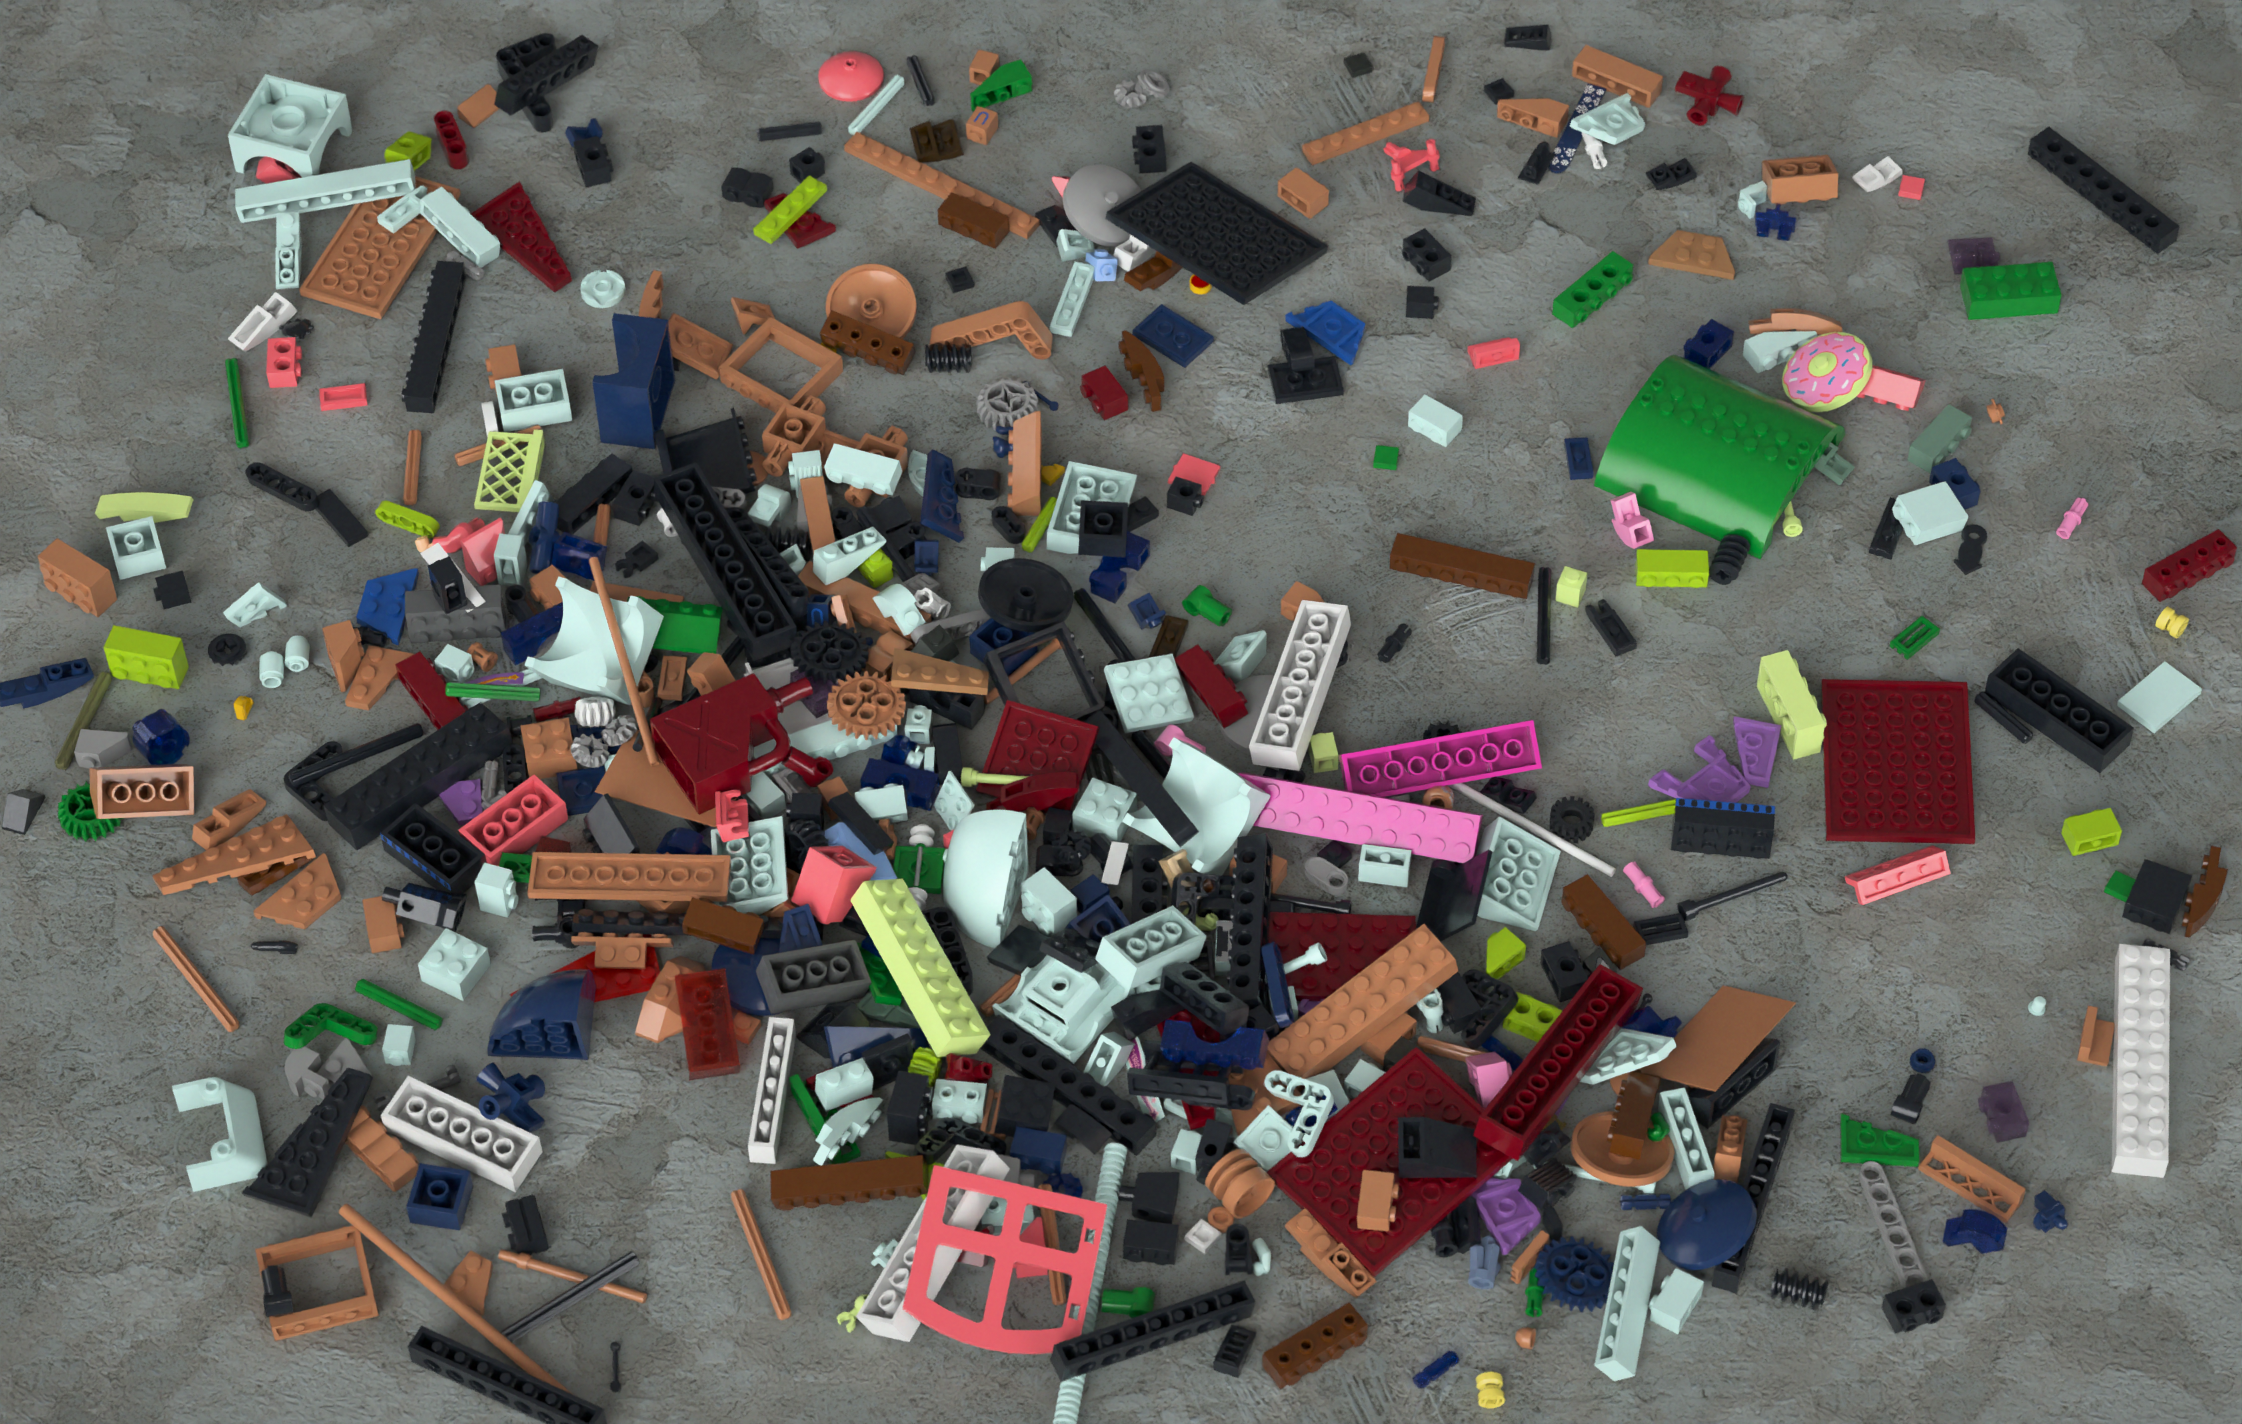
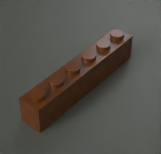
[1389,533,1535,599]
[771,1155,928,1211]

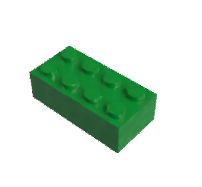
[1960,262,2062,320]

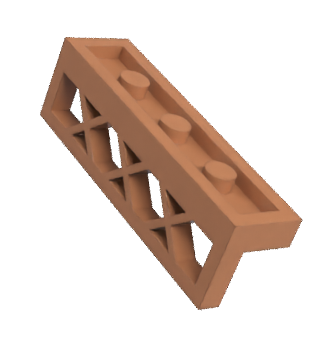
[1918,1135,2026,1224]

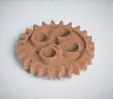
[827,671,906,740]

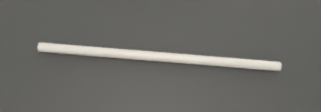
[1447,783,1616,877]

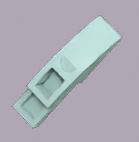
[275,212,302,289]
[813,1097,883,1166]

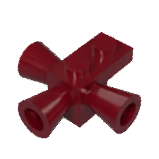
[1675,66,1744,126]

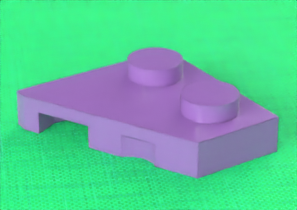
[439,779,483,826]

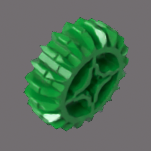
[57,781,124,842]

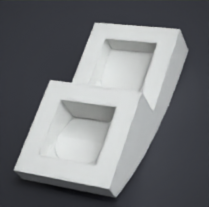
[1853,156,1902,192]

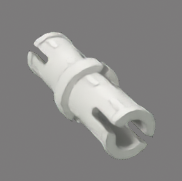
[1582,132,1607,169]

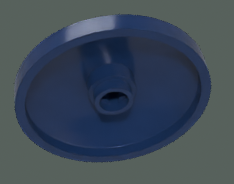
[711,938,782,1016]
[1657,1179,1757,1270]

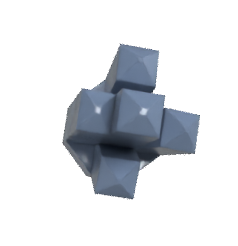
[1468,1235,1502,1290]

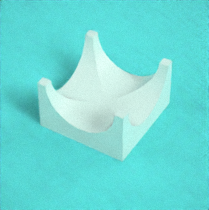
[228,74,353,178]
[525,577,664,705]
[1122,737,1271,876]

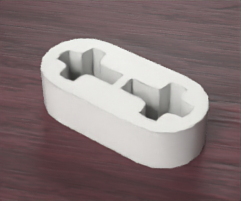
[481,401,498,438]

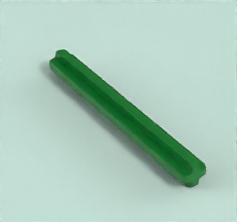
[225,358,249,449]

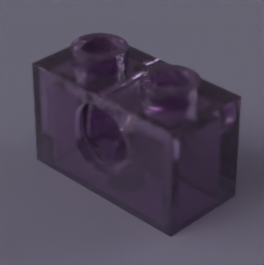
[1978,1081,2029,1143]

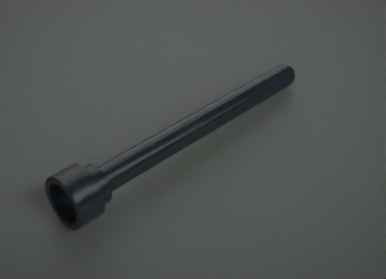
[1677,872,1788,921]
[1270,893,1352,914]

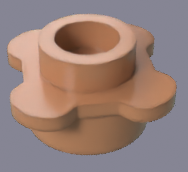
[1986,399,2005,425]

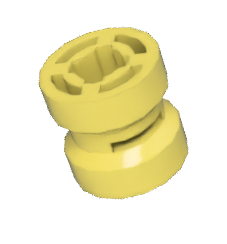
[2155,606,2189,639]
[1476,1372,1505,1408]

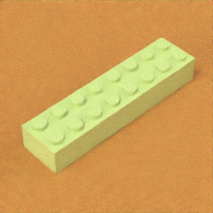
[850,879,990,1057]

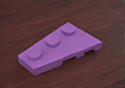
[1733,716,1782,788]

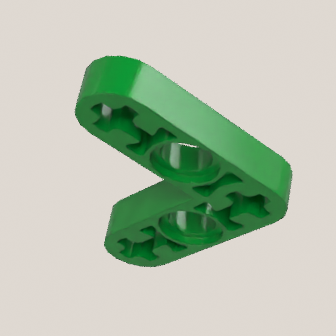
[283,1003,378,1049]

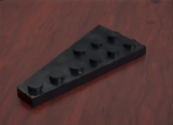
[241,1068,373,1218]

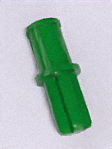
[1525,1268,1546,1317]

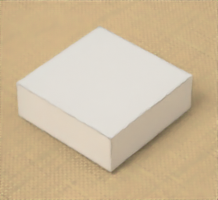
[1185,1219,1221,1254]

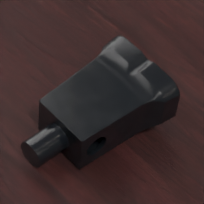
[382,882,467,933]

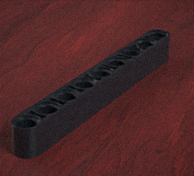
[1083,709,1199,848]

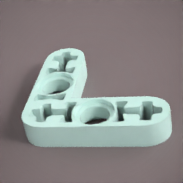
[1264,1070,1335,1157]

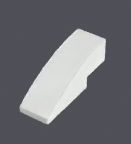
[1114,235,1156,271]
[228,292,297,352]

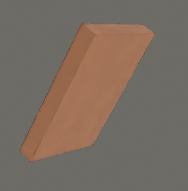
[668,312,733,380]

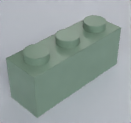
[1907,404,1972,474]

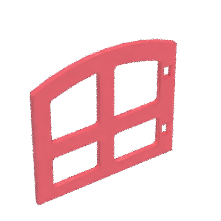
[902,1165,1107,1354]

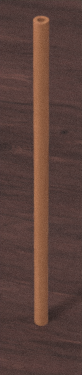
[589,557,660,767]

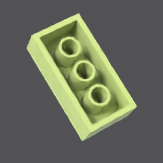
[1757,650,1827,760]

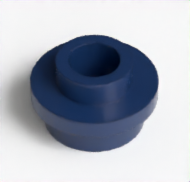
[1909,1048,1935,1073]

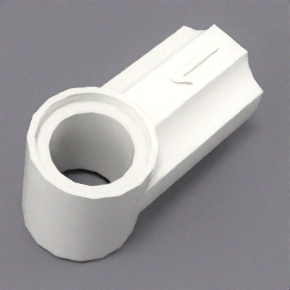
[914,587,951,620]

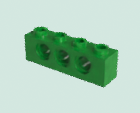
[1552,251,1633,329]

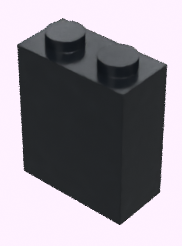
[2122,859,2192,934]

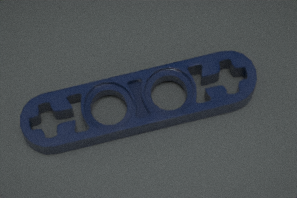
[1261,942,1294,1028]

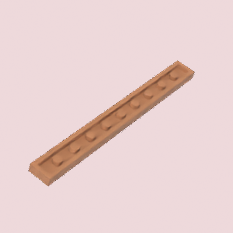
[844,132,1040,239]

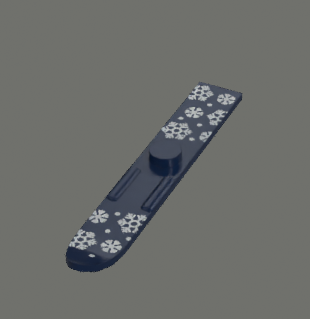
[1549,83,1606,173]

